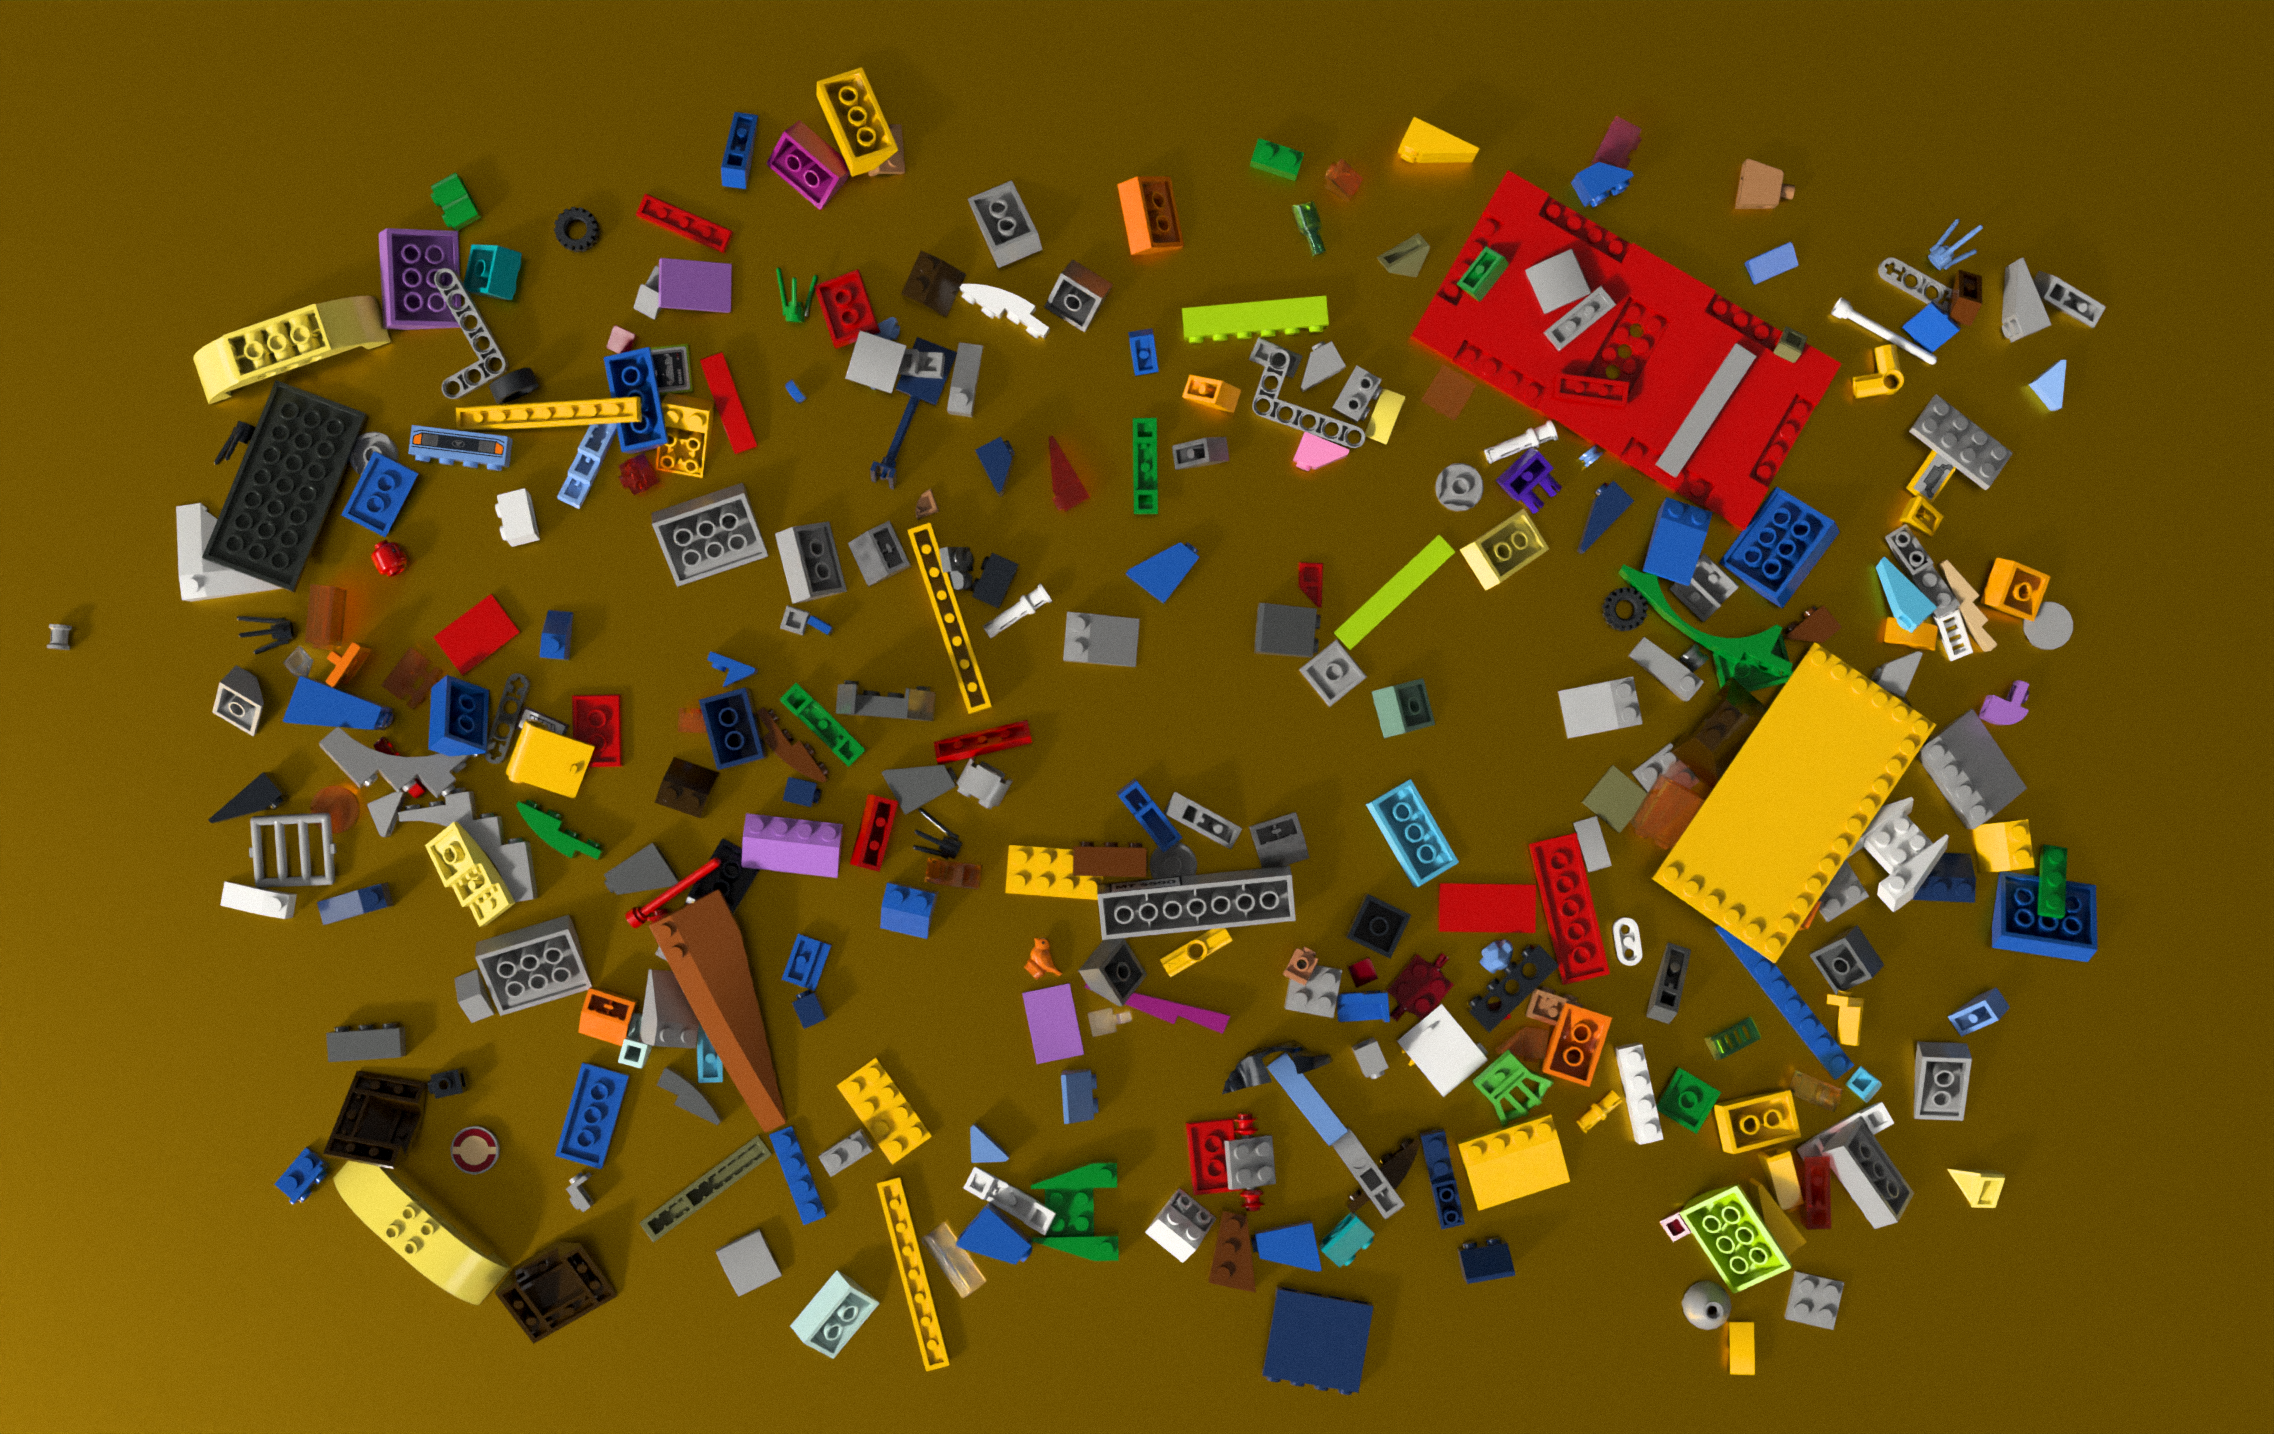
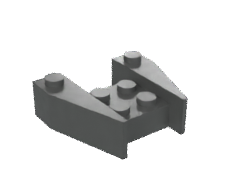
[836,680,936,721]

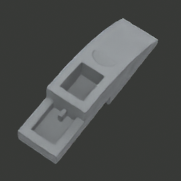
[1885,524,1960,620]
[1332,1127,1405,1220]

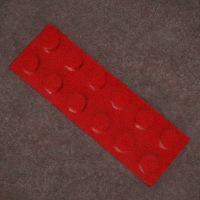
[1528,833,1610,985]

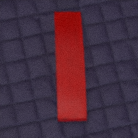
[700,351,757,454]

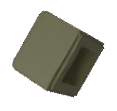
[1774,326,1808,363]

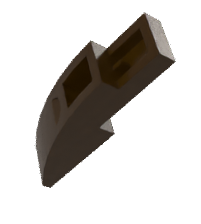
[1345,1136,1420,1214]

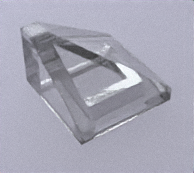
[283,645,313,679]

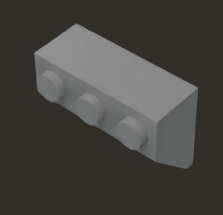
[775,521,847,604]

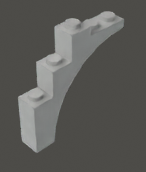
[319,726,479,798]
[398,787,538,902]

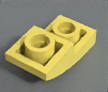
[1365,388,1406,444]

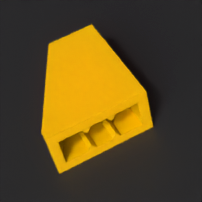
[1757,1145,1804,1213]

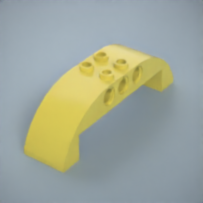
[333,1161,511,1305]

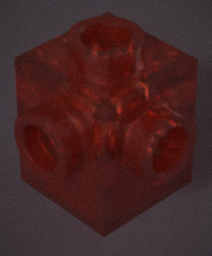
[618,452,659,496]

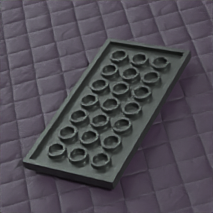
[202,380,368,593]

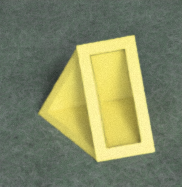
[1947,1169,2005,1208]

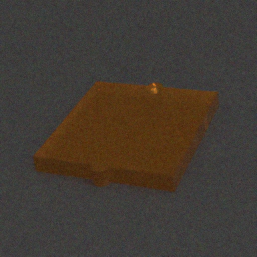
[1421,365,1476,421]

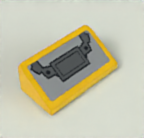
[1906,450,1956,504]

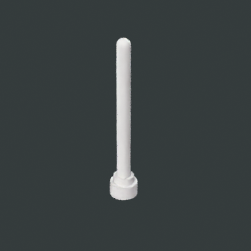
[1831,297,1937,365]

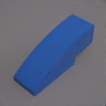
[1116,778,1182,853]

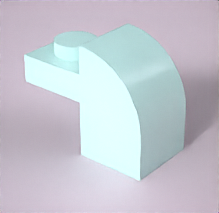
[618,1012,652,1068]

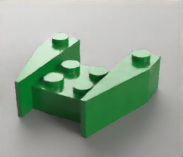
[1031,1160,1119,1261]

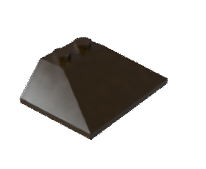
[1670,677,1768,789]
[323,1071,427,1169]
[495,1242,618,1344]

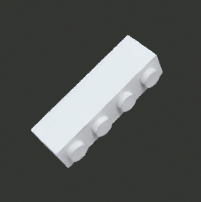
[1614,1042,1664,1145]

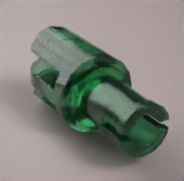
[1291,200,1327,256]

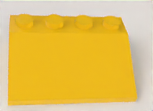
[1456,1112,1570,1211]

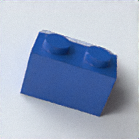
[1643,497,1712,586]

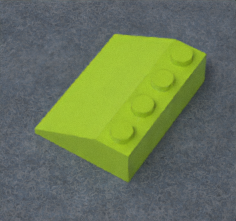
[1680,1184,1793,1294]

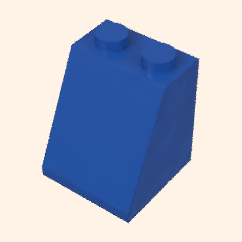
[880,881,938,939]
[955,1202,1033,1265]

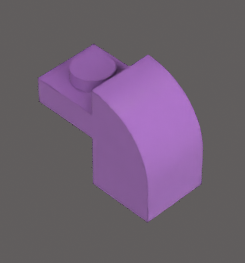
[1978,680,2029,725]

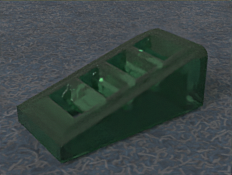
[1705,1017,1761,1060]

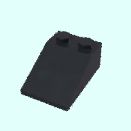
[684,838,760,916]

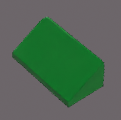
[1457,246,1509,302]

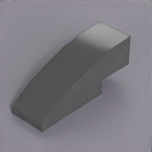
[657,1066,723,1125]

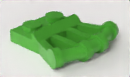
[1473,1049,1554,1127]

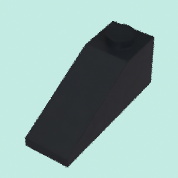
[208,772,288,823]

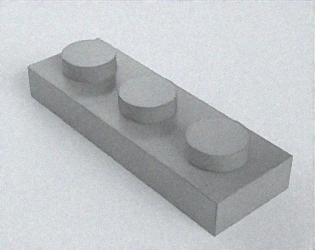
[1544,286,1616,351]

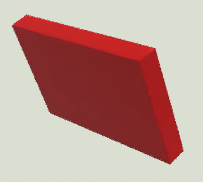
[814,269,881,349]
[433,594,521,676]
[572,694,623,767]
[1186,1117,1241,1196]

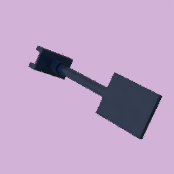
[870,337,957,490]

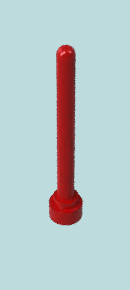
[625,857,721,928]

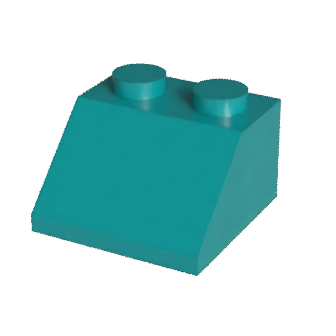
[463,245,522,300]
[1318,1212,1375,1267]

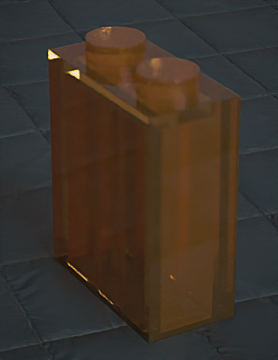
[305,584,347,651]
[1630,773,1705,850]

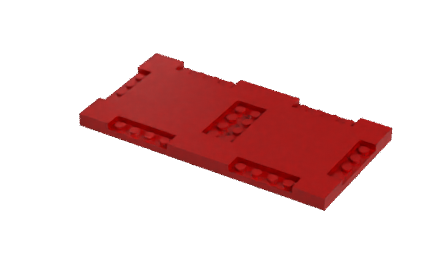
[1410,170,1841,531]

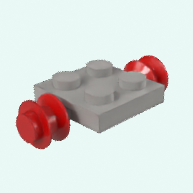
[1224,1113,1276,1211]

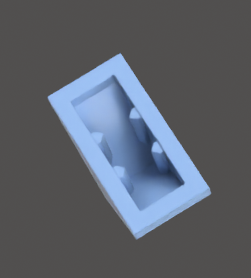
[2029,360,2066,411]

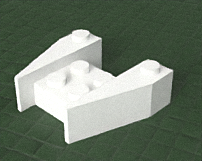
[1845,797,1949,913]

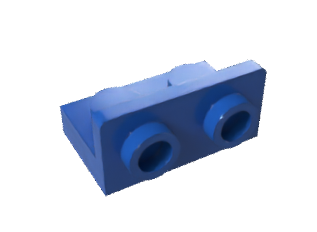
[274,1147,330,1205]

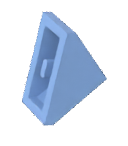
[970,1123,1010,1163]

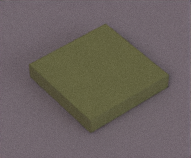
[1582,765,1650,833]

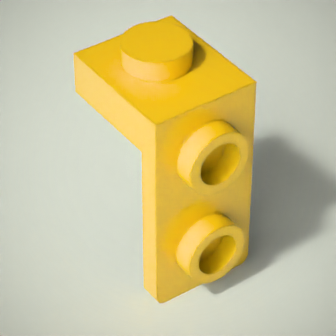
[1827,990,1864,1046]

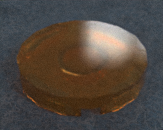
[310,786,360,833]

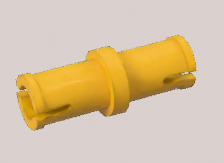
[1576,1090,1622,1133]

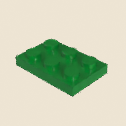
[1711,634,1793,692]

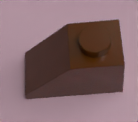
[1948,270,1982,326]

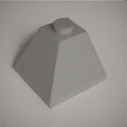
[212,665,264,737]

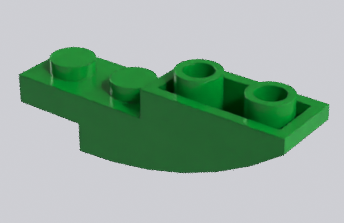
[516,799,606,860]

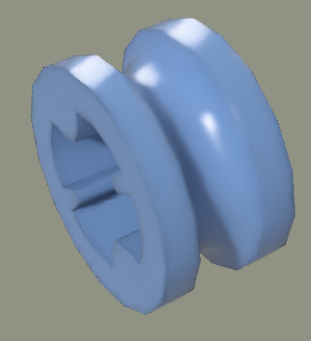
[1579,445,1603,467]

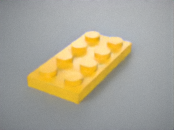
[1005,845,1104,900]
[837,1057,932,1165]

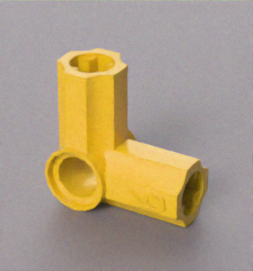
[1853,344,1904,399]

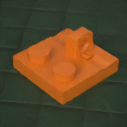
[325,642,372,689]

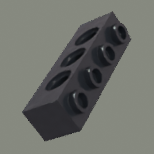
[1467,944,1559,1033]

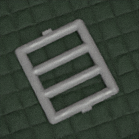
[249,813,337,888]

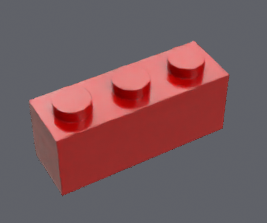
[850,794,898,872]

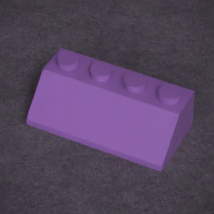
[741,813,844,878]

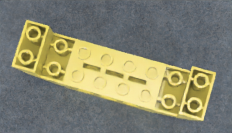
[193,296,391,404]

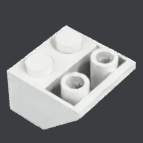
[1145,1188,1217,1263]

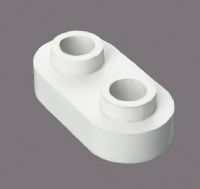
[1613,917,1642,966]

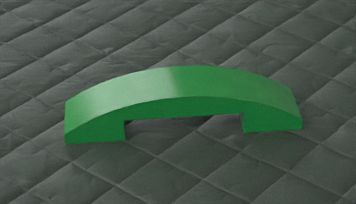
[1133,418,1158,514]
[779,682,866,767]

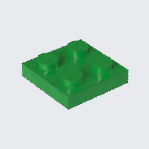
[1656,1067,1721,1134]

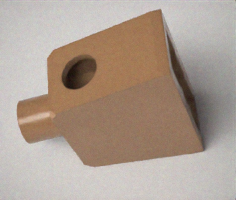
[1735,159,1795,209]

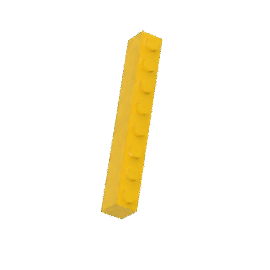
[907,523,993,714]

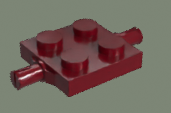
[1386,953,1454,1022]

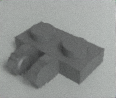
[939,547,974,590]

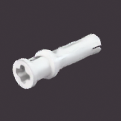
[1484,420,1558,464]
[983,583,1052,638]

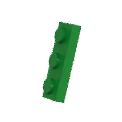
[2038,844,2068,919]

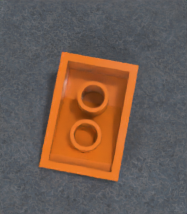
[1540,1002,1612,1087]

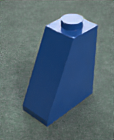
[1126,542,1199,604]
[1251,1220,1322,1272]

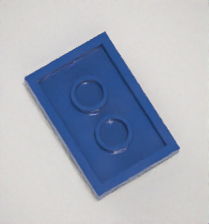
[342,451,419,537]

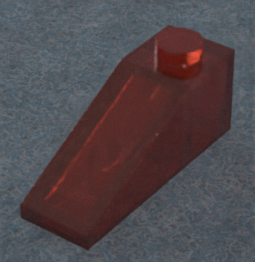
[1049,435,1090,513]
[1800,1156,1831,1230]

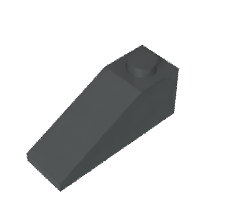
[1646,942,1691,1024]

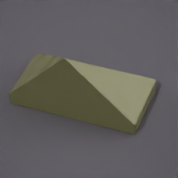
[1377,233,1430,277]

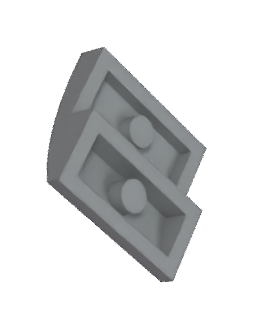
[1525,249,1592,314]
[845,331,906,394]
[1669,552,1739,622]
[716,1229,782,1297]

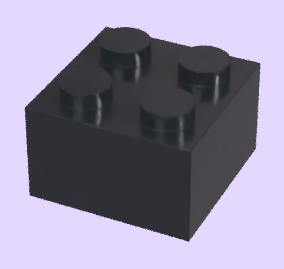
[1345,893,1411,959]

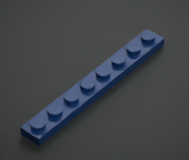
[1714,925,1854,1080]

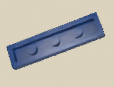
[769,1125,827,1225]

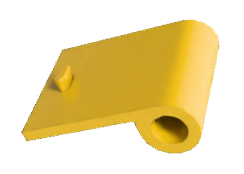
[506,719,595,799]

